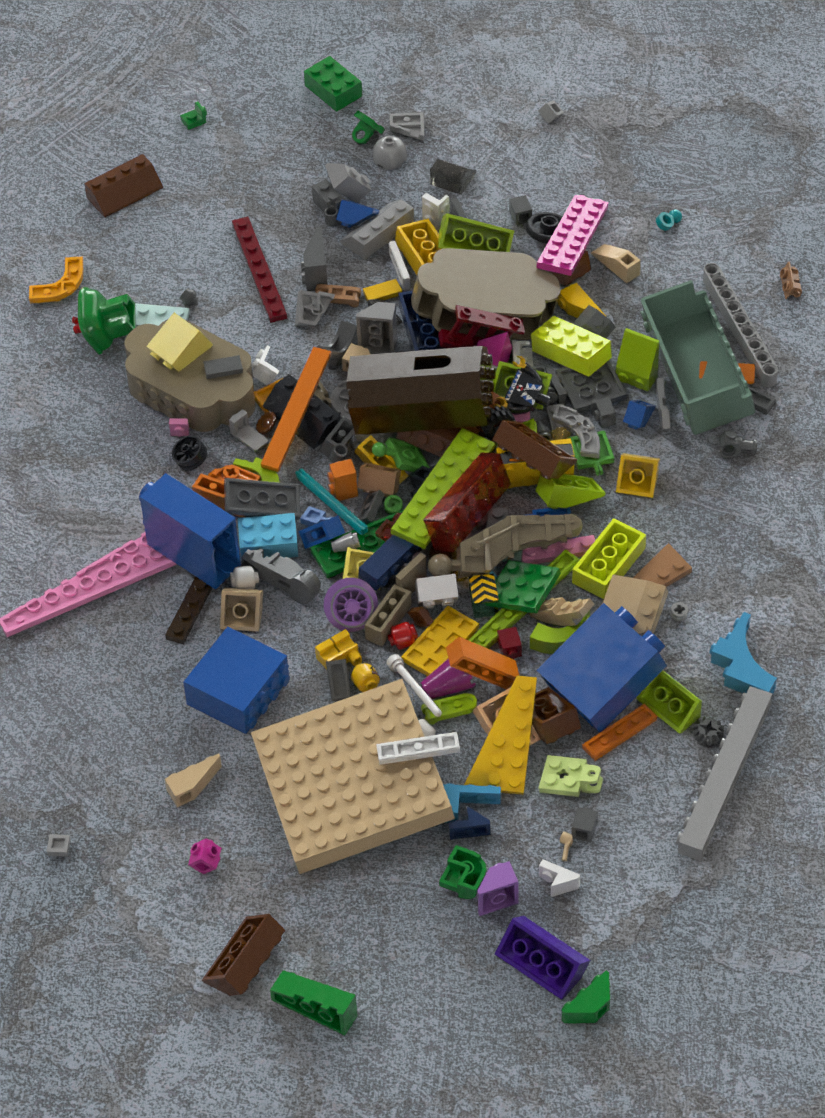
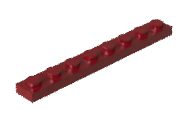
[232,216,287,323]

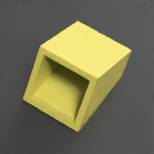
[147,312,213,372]

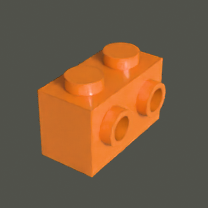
[327,459,358,501]

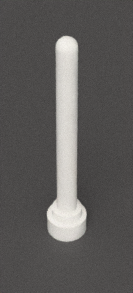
[386,654,442,717]

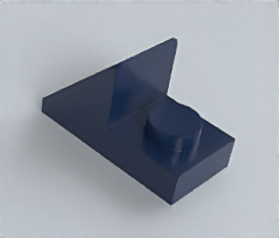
[449,807,491,840]

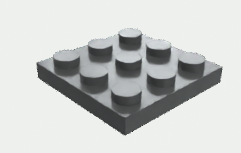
[555,361,627,413]

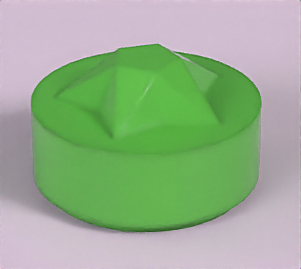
[383,495,403,515]

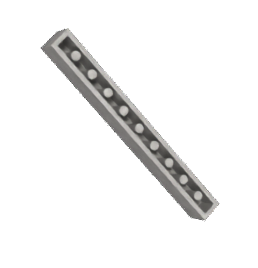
[676,686,772,861]

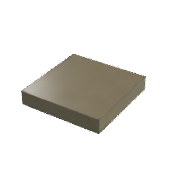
[396,553,427,594]

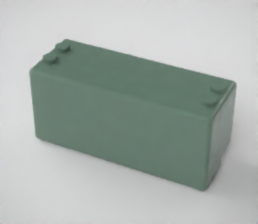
[640,280,755,435]

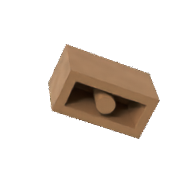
[357,463,401,497]

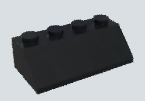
[263,374,340,449]

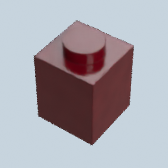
[497,627,522,659]

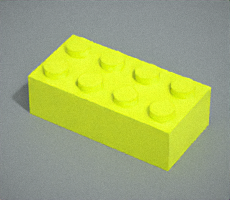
[531,316,612,377]
[572,518,646,599]

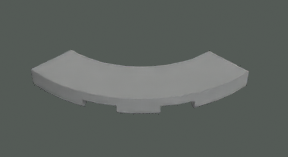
[655,378,670,429]
[552,404,600,459]

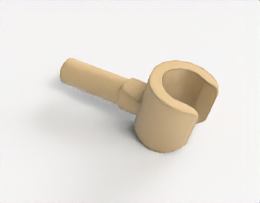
[560,832,573,861]

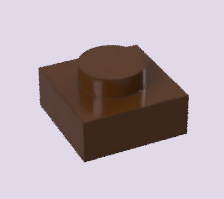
[407,607,434,627]

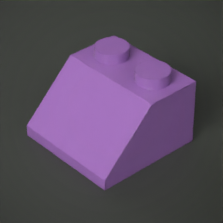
[478,861,518,916]

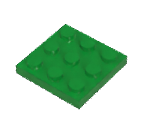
[485,560,561,614]

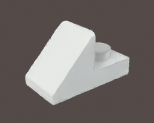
[539,859,580,897]

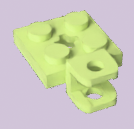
[539,755,603,797]

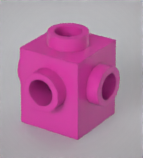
[188,838,222,875]

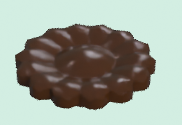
[256,411,276,434]

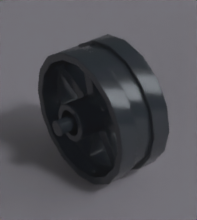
[171,435,208,471]

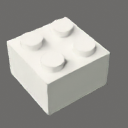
[415,574,458,609]

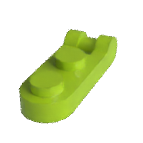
[421,693,477,725]

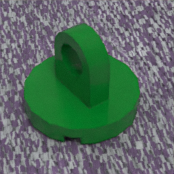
[352,110,385,144]

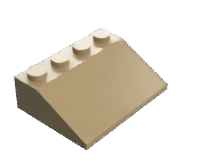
[602,575,668,636]

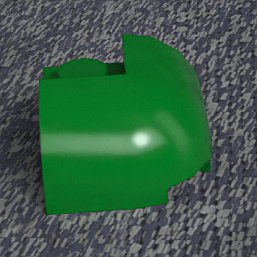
[439,845,487,899]

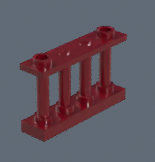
[438,305,525,348]

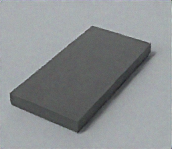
[224,478,301,520]

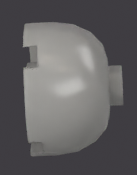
[373,136,407,170]

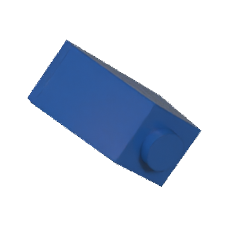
[336,200,379,227]
[623,400,656,430]
[298,515,345,549]

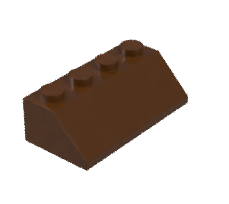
[84,154,163,218]
[492,420,578,480]
[396,427,481,457]
[202,914,285,996]

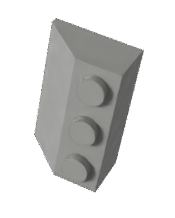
[356,302,397,354]

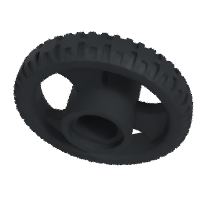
[526,212,563,244]

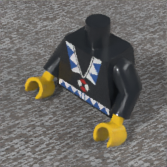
[494,356,551,415]

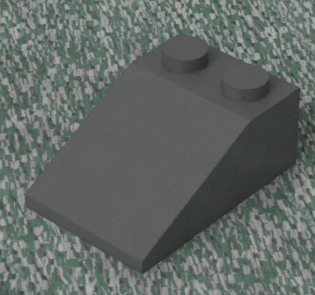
[300,226,328,291]

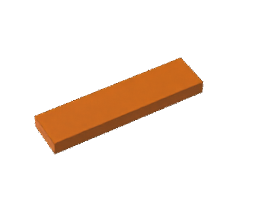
[582,703,657,761]

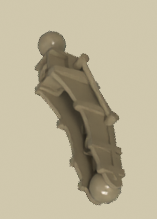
[428,514,583,578]

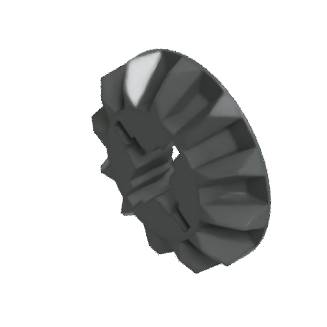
[692,716,724,745]

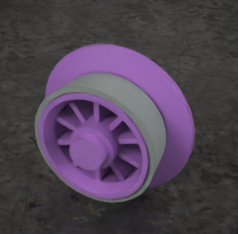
[324,577,378,632]

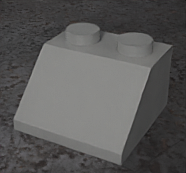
[325,163,371,203]

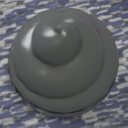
[179,288,198,306]

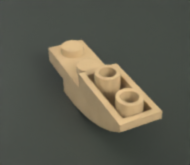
[529,597,594,626]

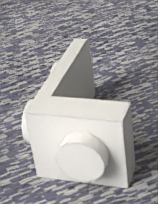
[252,345,279,385]

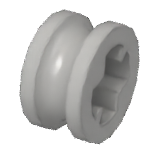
[670,602,688,621]

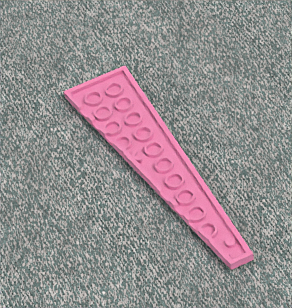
[0,532,177,637]

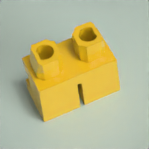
[315,629,362,669]

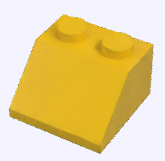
[616,453,660,498]

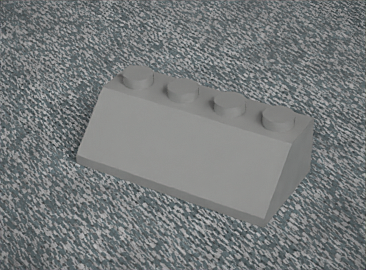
[340,199,414,260]

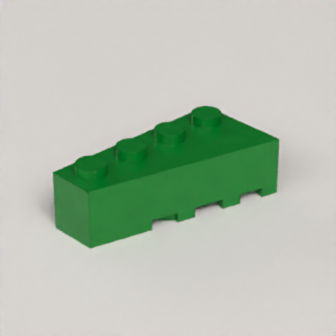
[270,970,358,1036]

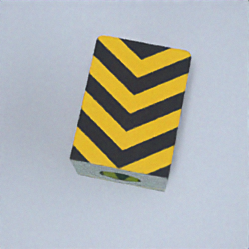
[469,573,499,618]

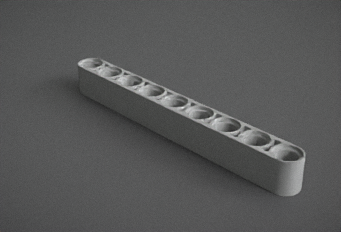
[703,263,778,387]

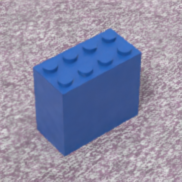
[183,627,290,734]

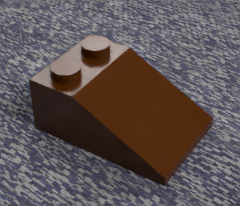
[532,687,581,744]

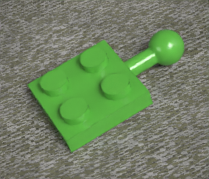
[372,437,429,472]

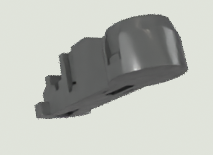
[241,548,321,604]

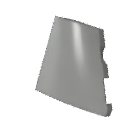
[294,290,335,327]

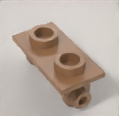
[780,261,802,299]

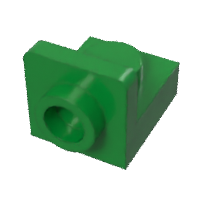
[180,101,207,130]

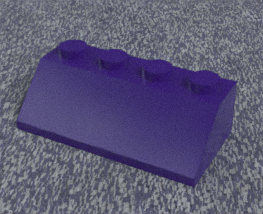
[495,916,591,1000]

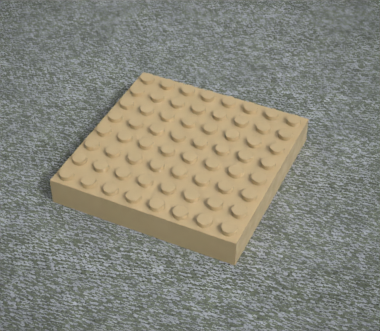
[251,679,455,874]

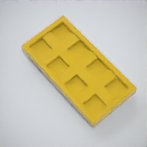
[401,606,479,676]

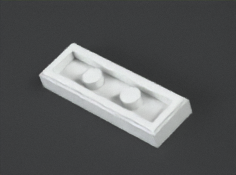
[389,241,410,291]

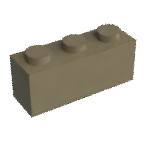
[364,584,412,646]

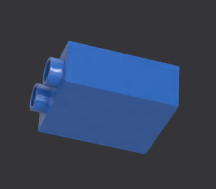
[139,473,241,589]
[537,603,667,733]

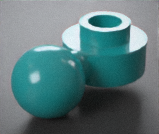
[656,209,682,231]

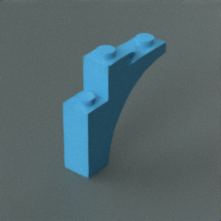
[709,612,777,695]

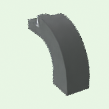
[317,320,358,366]

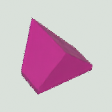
[477,332,512,366]

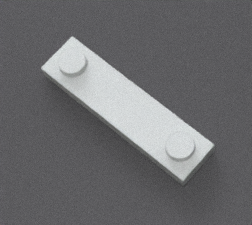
[376,732,460,765]

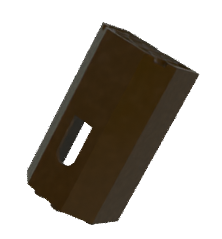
[346,346,496,435]

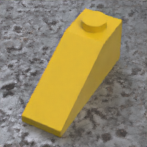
[557,282,606,318]
[354,435,409,485]

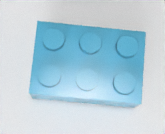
[238,513,298,558]

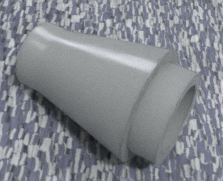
[331,532,360,553]

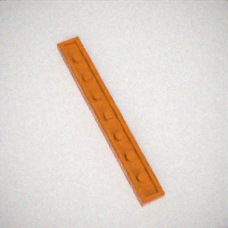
[261,347,331,472]

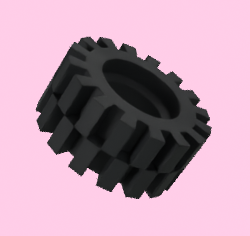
[480,406,516,441]

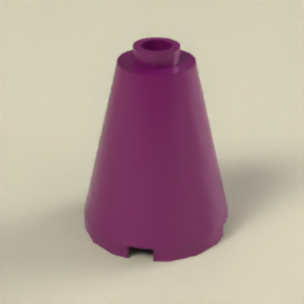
[420,659,476,699]

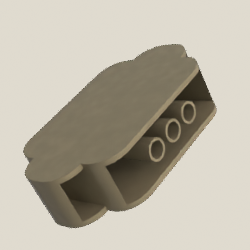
[411,248,560,340]
[124,319,256,432]

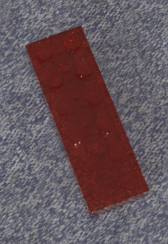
[423,452,511,552]

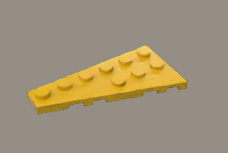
[464,676,537,795]

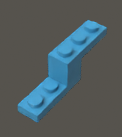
[443,783,501,823]

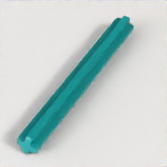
[295,468,368,535]

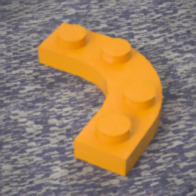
[29,256,83,303]

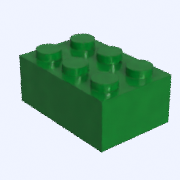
[304,56,362,112]

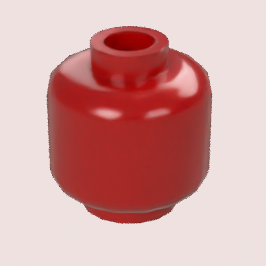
[388,622,418,650]

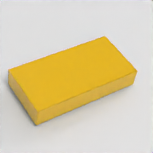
[363,279,402,305]

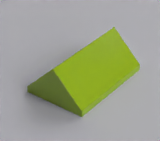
[636,670,702,734]

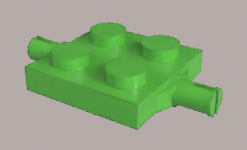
[569,430,614,476]

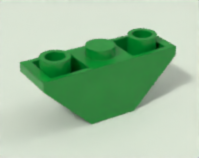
[561,970,610,1023]

